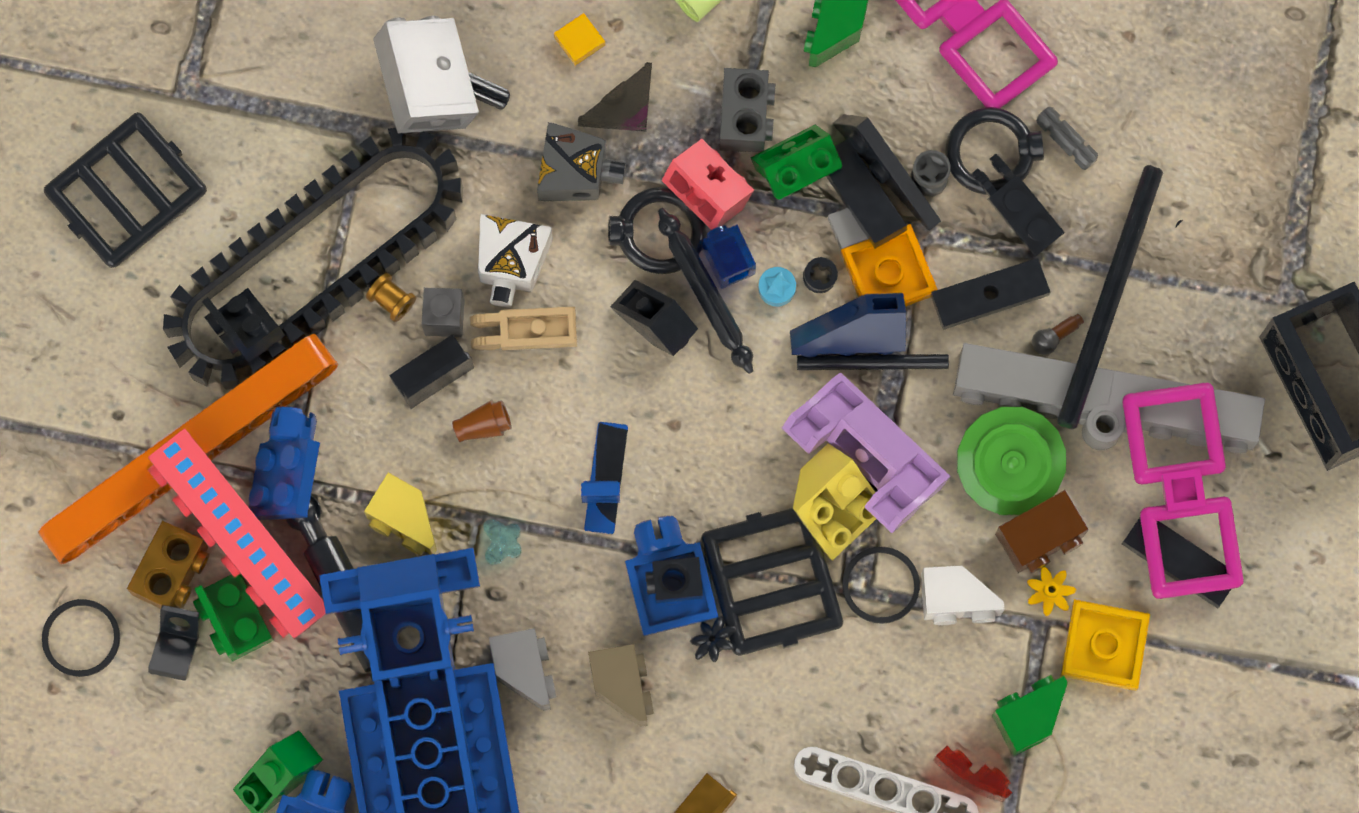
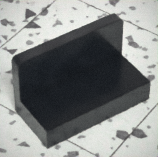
[389,334,474,409]

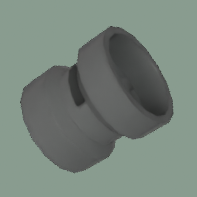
[911,150,950,197]

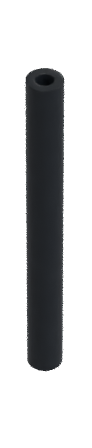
[797,354,949,370]

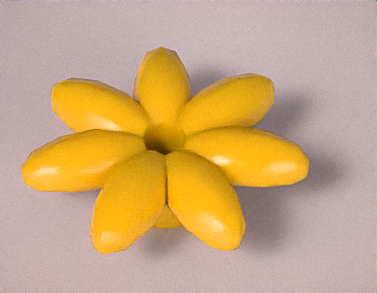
[1027,567,1076,616]

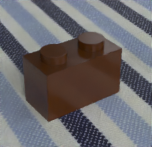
[995,490,1089,573]

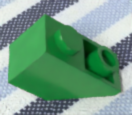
[804,0,868,67]
[992,675,1068,757]
[233,730,323,813]

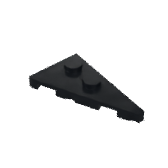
[832,114,941,230]

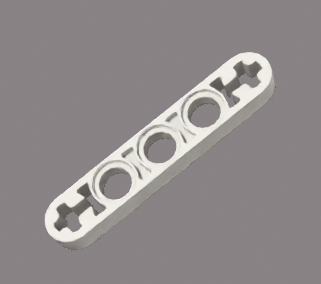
[794,747,978,813]

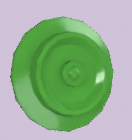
[957,407,1066,515]

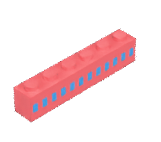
[147,428,326,640]

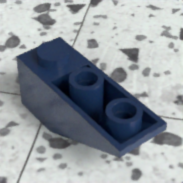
[790,293,906,357]

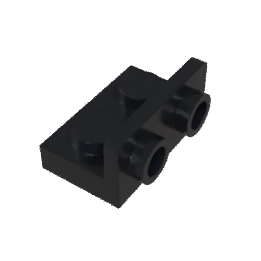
[202,288,285,363]

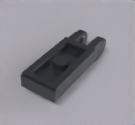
[971,154,1065,257]

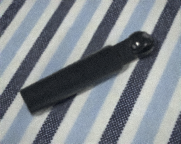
[286,496,371,672]

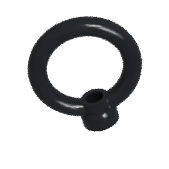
[945,108,1044,195]
[608,187,706,274]

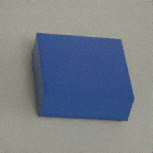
[581,481,620,503]

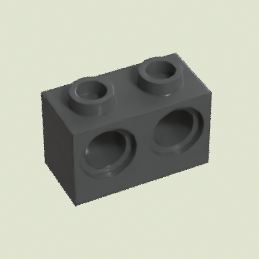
[719,68,776,153]

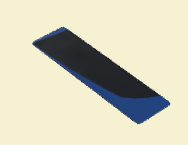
[584,422,628,534]

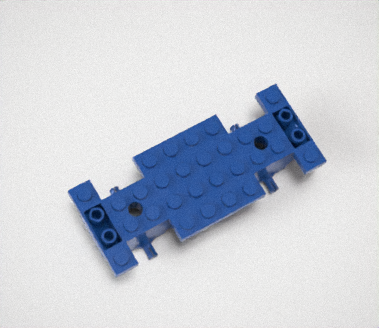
[319,548,520,813]

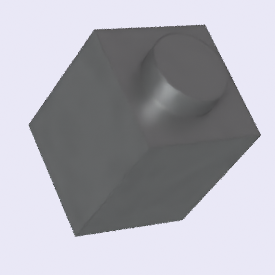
[422,287,465,337]

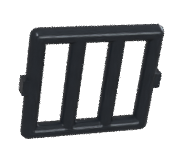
[44,112,207,268]
[701,508,843,656]

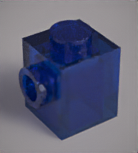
[703,225,756,289]

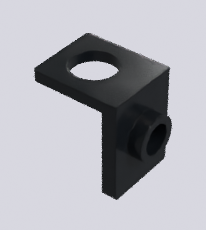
[148,605,200,681]

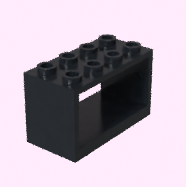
[1259,281,1359,471]

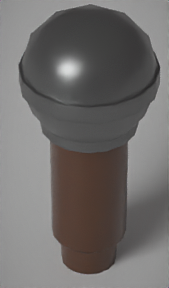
[1032,314,1084,355]

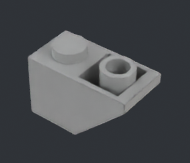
[489,628,556,711]

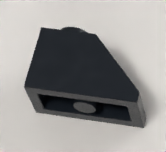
[610,280,698,356]

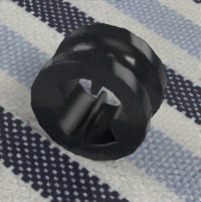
[803,257,838,293]

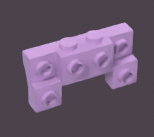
[782,372,951,533]

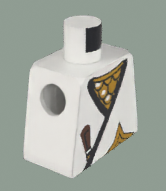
[478,214,553,308]

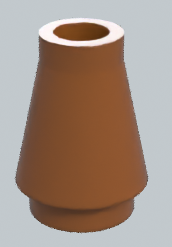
[452,400,512,442]

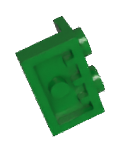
[750,124,842,200]
[193,573,274,662]

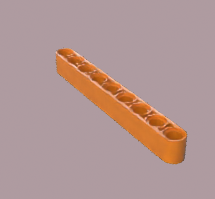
[38,334,338,564]

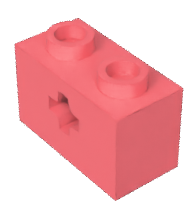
[661,139,754,232]

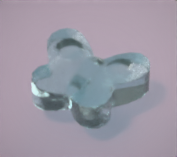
[483,519,522,565]

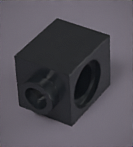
[645,557,703,603]

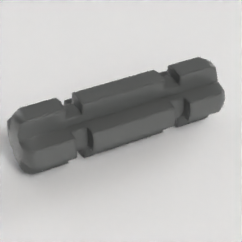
[1036,106,1098,170]

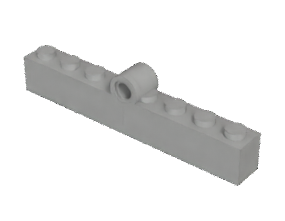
[953,343,1265,453]

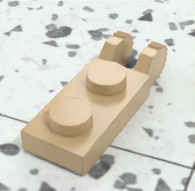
[470,307,577,350]

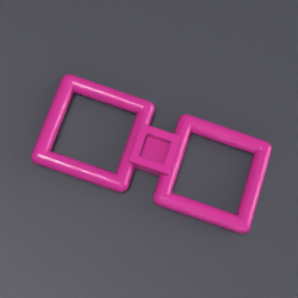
[895,0,1058,109]
[1122,383,1244,599]

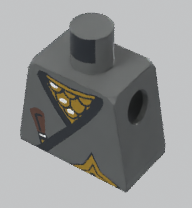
[537,122,626,202]

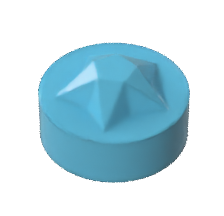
[758,267,796,307]

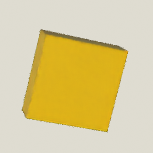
[554,13,605,66]

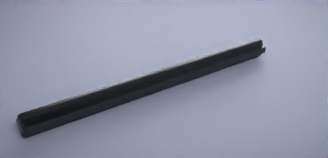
[1057,165,1163,430]

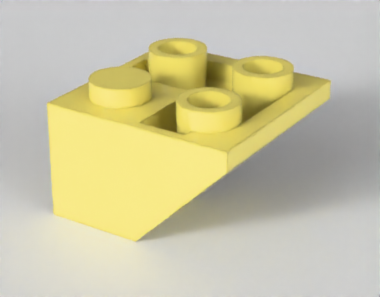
[793,443,876,561]

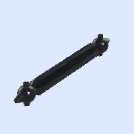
[658,208,754,374]

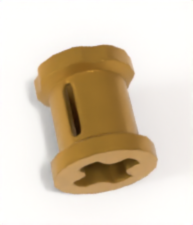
[366,273,416,322]

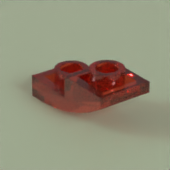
[933,745,1012,802]

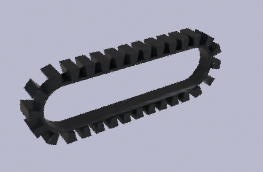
[163,128,463,390]

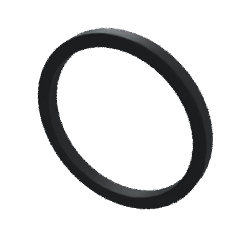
[842,547,920,624]
[42,599,120,677]

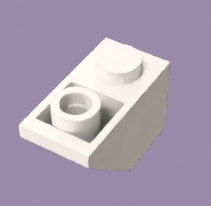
[921,566,1004,625]

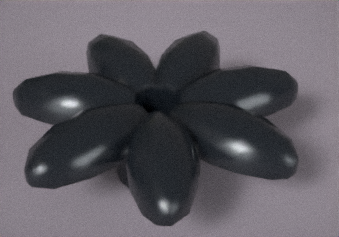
[690,616,736,662]

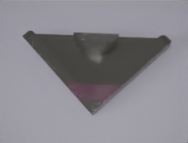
[578,62,652,132]

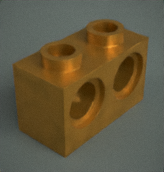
[127,520,210,609]

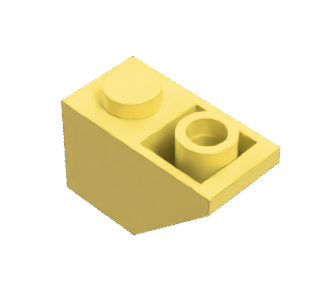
[364,472,437,556]

